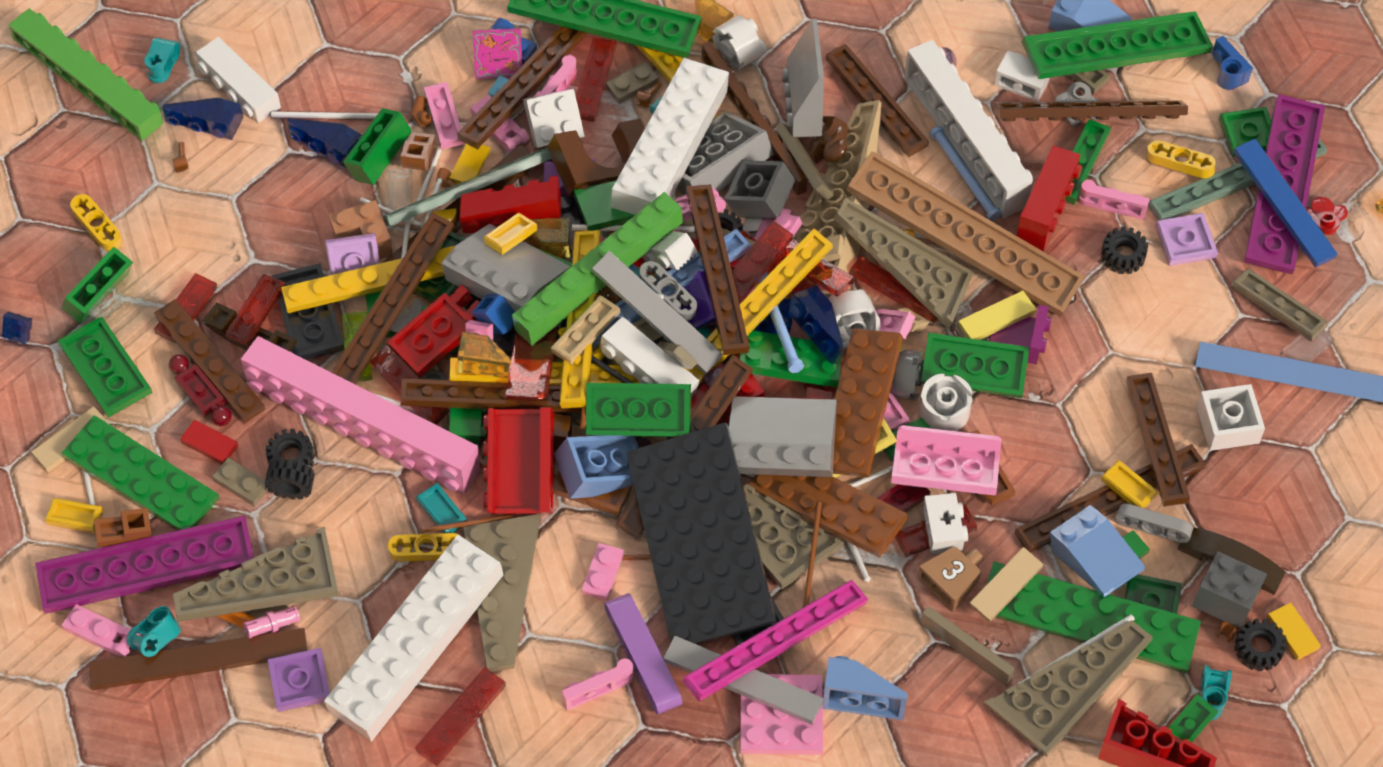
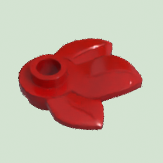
[1306,196,1348,235]

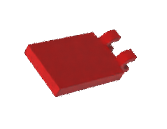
[387,285,480,377]

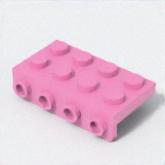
[891,425,1002,496]

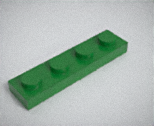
[1065,119,1111,205]

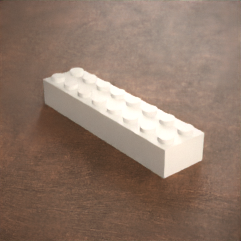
[904,40,1033,219]
[611,58,729,215]
[324,535,504,742]

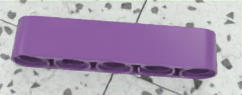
[604,593,683,715]

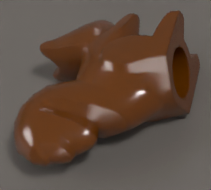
[808,116,849,163]

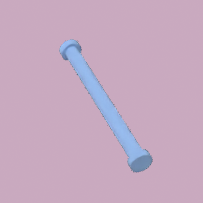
[930,126,1002,221]
[753,270,804,373]

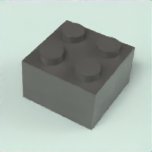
[725,160,796,219]
[1192,552,1267,629]

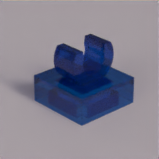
[2,311,32,344]

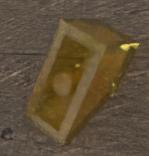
[694,0,734,44]
[523,218,571,258]
[457,332,510,379]

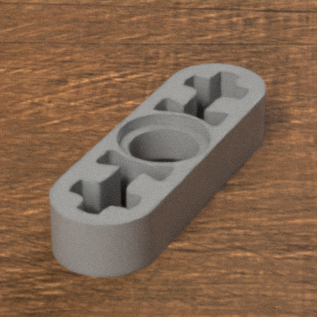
[640,261,697,321]
[1116,504,1193,543]

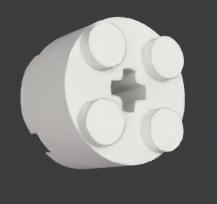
[712,15,767,71]
[824,289,881,349]
[919,374,972,431]

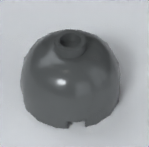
[890,350,924,401]

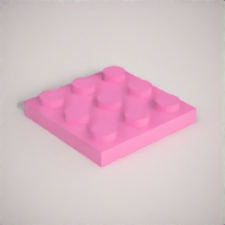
[741,674,823,755]

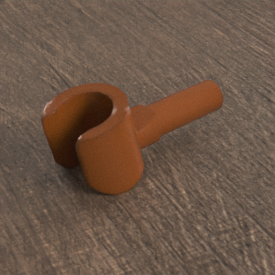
[636,81,662,107]
[172,142,189,173]
[436,168,457,187]
[1216,621,1237,643]

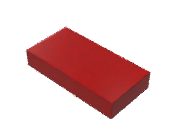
[180,420,238,464]

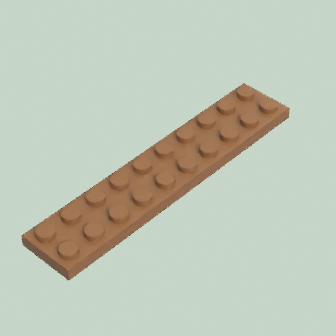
[846,151,1085,317]

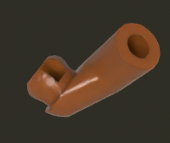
[410,96,433,128]

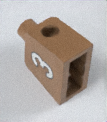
[918,547,984,612]

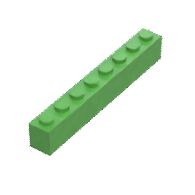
[8,8,163,141]
[512,192,683,346]

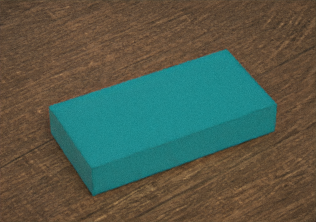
[416,483,467,533]

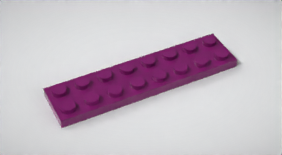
[1244,94,1325,274]
[35,516,254,614]

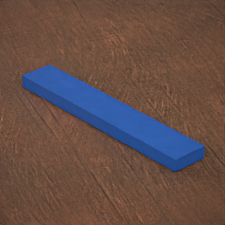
[1233,139,1338,268]

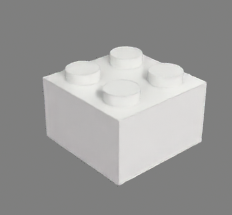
[523,89,585,148]
[1196,384,1265,451]

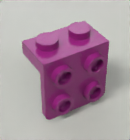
[990,305,1052,365]

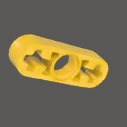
[1147,140,1216,178]
[70,194,122,251]
[388,533,460,562]

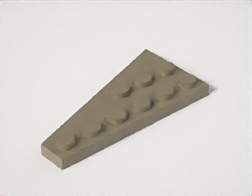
[834,197,974,328]
[984,620,1153,757]

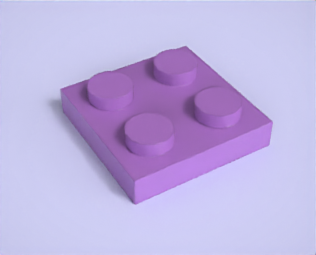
[267,648,330,712]

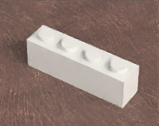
[196,37,281,123]
[600,316,699,397]

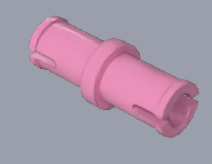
[243,605,300,639]

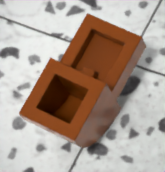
[400,132,435,171]
[94,508,151,548]

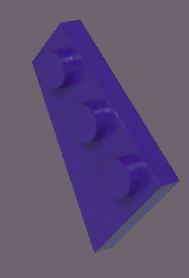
[669,270,715,343]

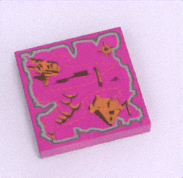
[473,28,522,79]

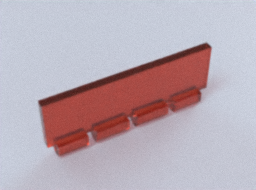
[506,326,558,401]

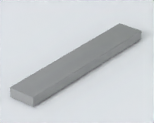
[591,251,723,374]
[663,636,824,725]

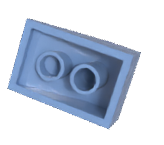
[1048,0,1132,32]
[554,435,639,499]
[1050,505,1145,597]
[823,656,908,720]

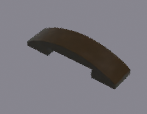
[202,303,297,352]
[1177,527,1286,595]

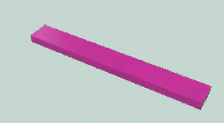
[683,580,868,702]

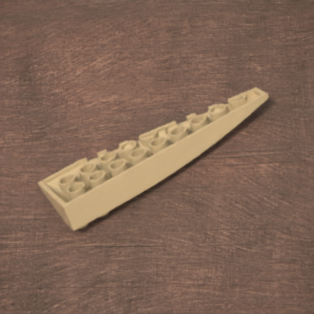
[780,100,881,310]

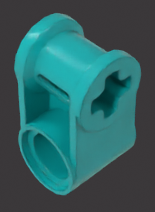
[144,37,181,83]
[126,606,181,657]
[1200,665,1232,720]

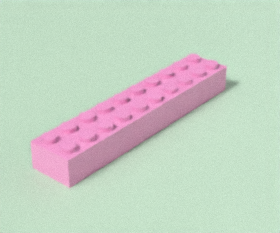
[241,336,481,495]

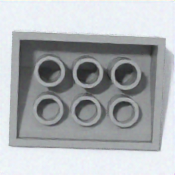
[782,19,824,137]
[676,110,774,196]
[441,224,571,312]
[729,397,837,477]

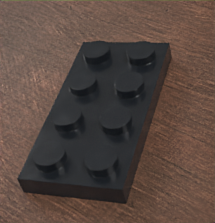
[272,263,345,360]

